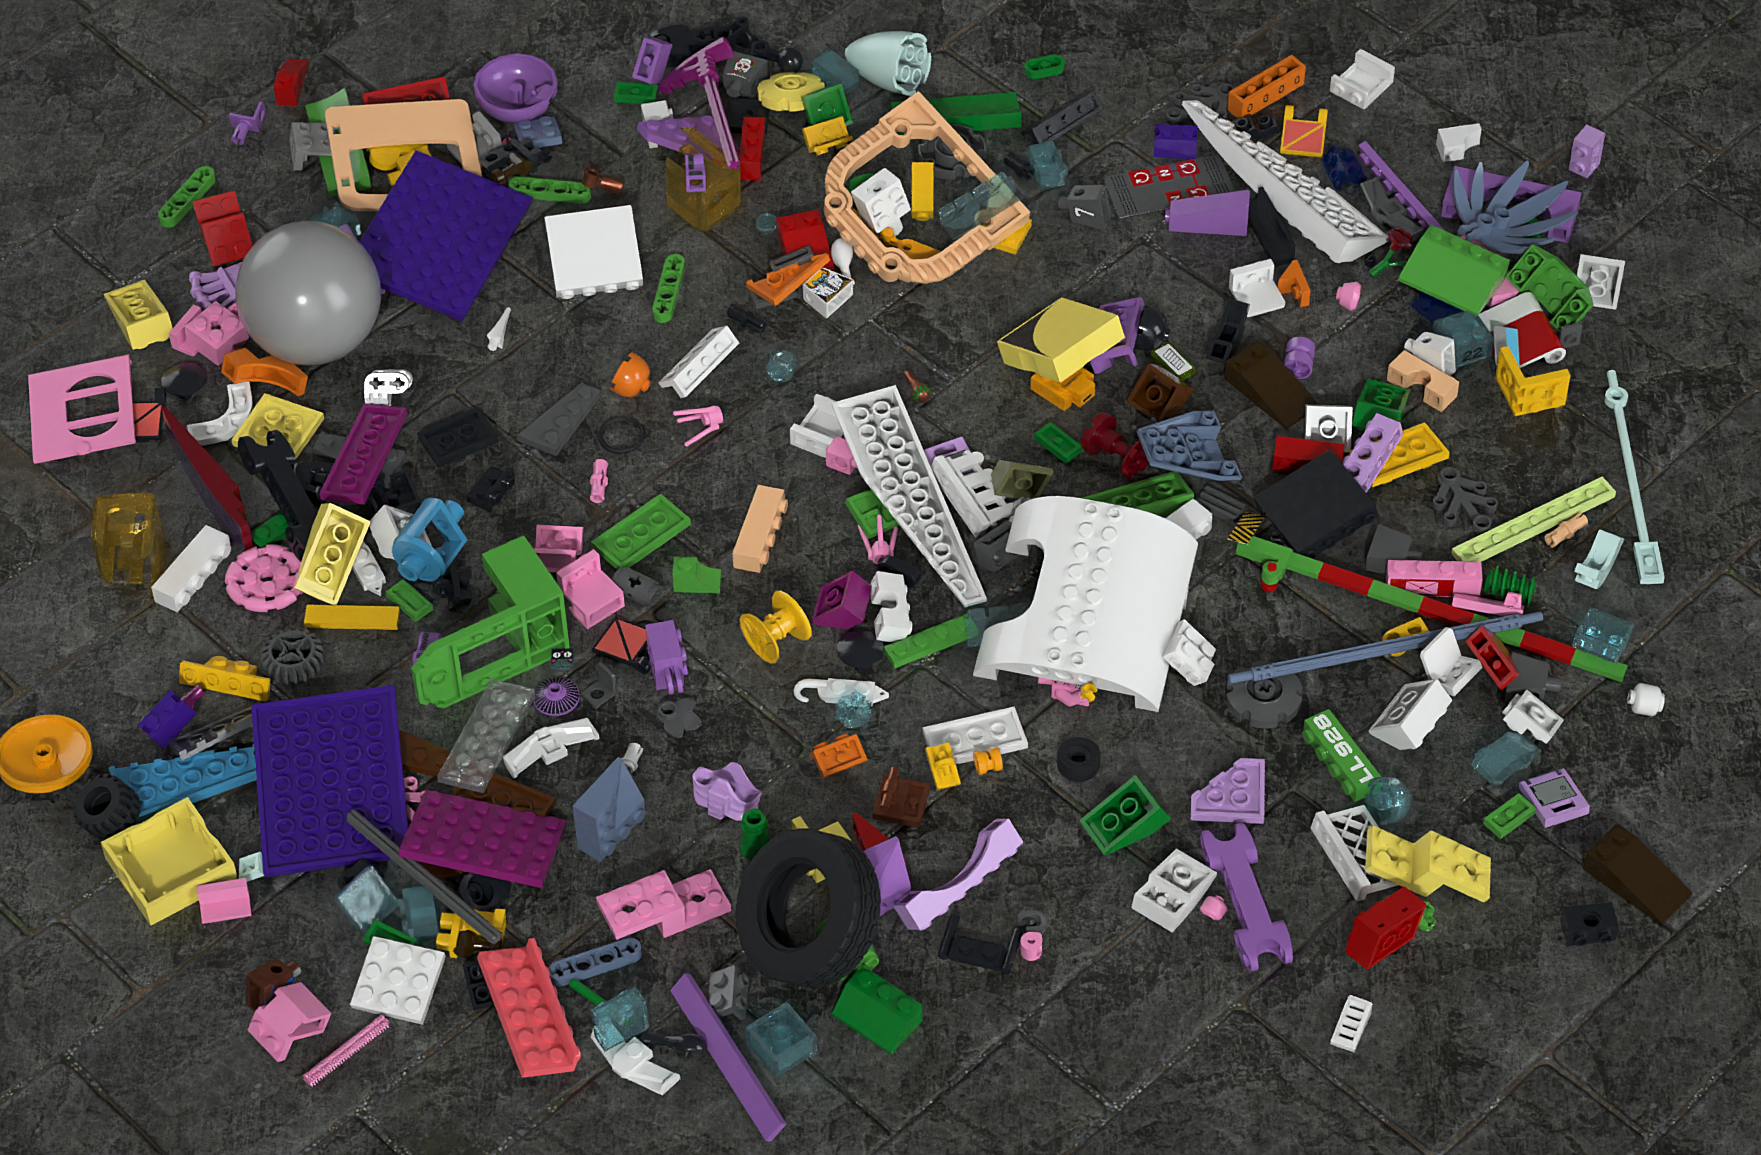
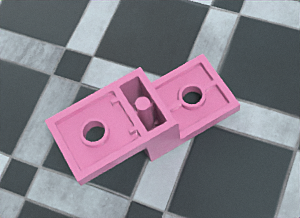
[596,869,731,940]

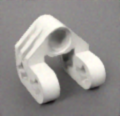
[364,369,413,406]

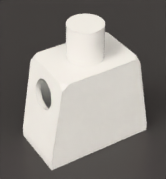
[1404,332,1456,376]

